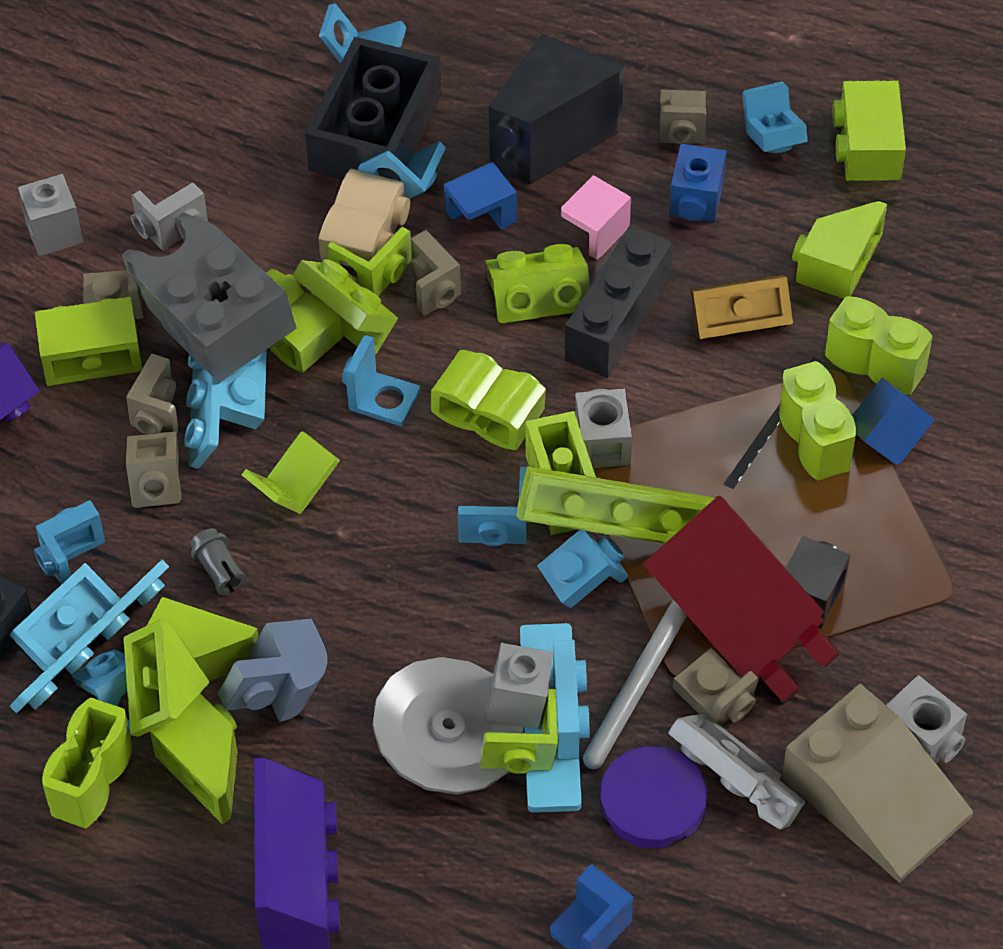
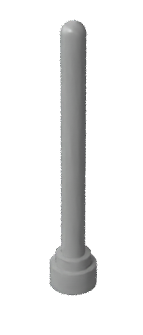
[583,600,687,769]

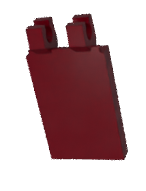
[643,495,841,702]

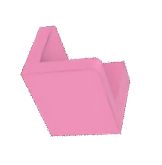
[561,175,631,260]

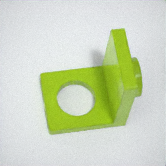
[326,227,412,296]
[242,432,340,514]
[480,689,558,774]

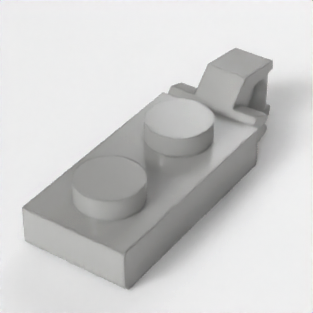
[668,713,806,829]

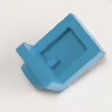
[742,82,808,153]
[34,500,105,585]
[537,530,629,608]

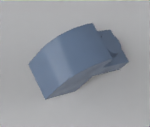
[218,619,327,722]

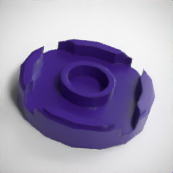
[600,746,707,849]

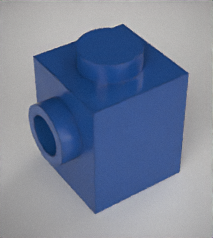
[669,144,727,223]

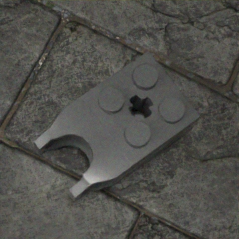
[122,213,297,383]

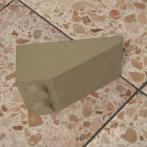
[782,683,973,883]

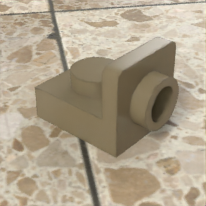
[659,90,706,144]
[409,230,461,316]
[83,270,144,319]
[126,353,179,434]
[126,431,182,508]
[672,648,759,726]

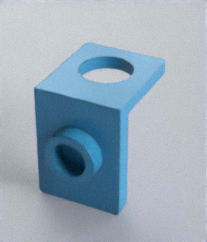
[319,3,406,64]
[358,141,446,199]
[342,335,420,426]
[458,467,527,546]
[72,649,132,736]

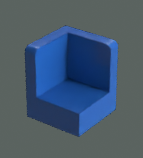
[444,162,517,230]
[852,378,935,464]
[550,864,633,949]

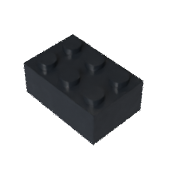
[305,36,441,181]

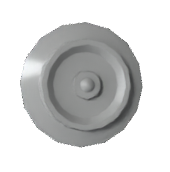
[372,657,524,795]

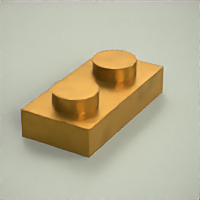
[690,275,793,339]

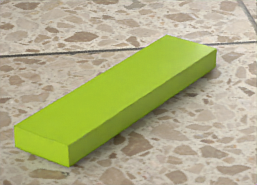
[516,466,715,544]

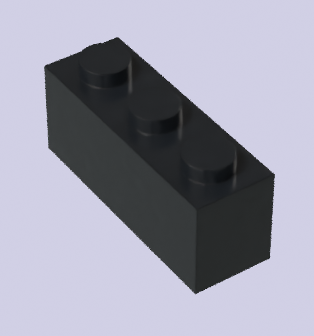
[565,225,673,378]

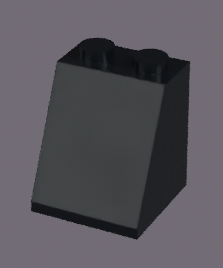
[489,34,624,185]

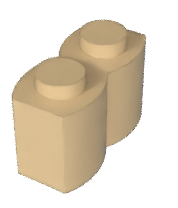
[319,169,410,267]

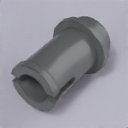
[190,528,247,595]

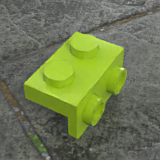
[485,244,590,323]
[292,259,398,355]

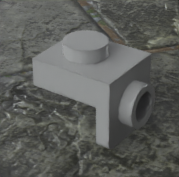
[131,183,208,251]

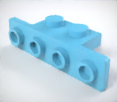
[184,350,267,469]
[9,559,169,713]
[520,623,590,812]

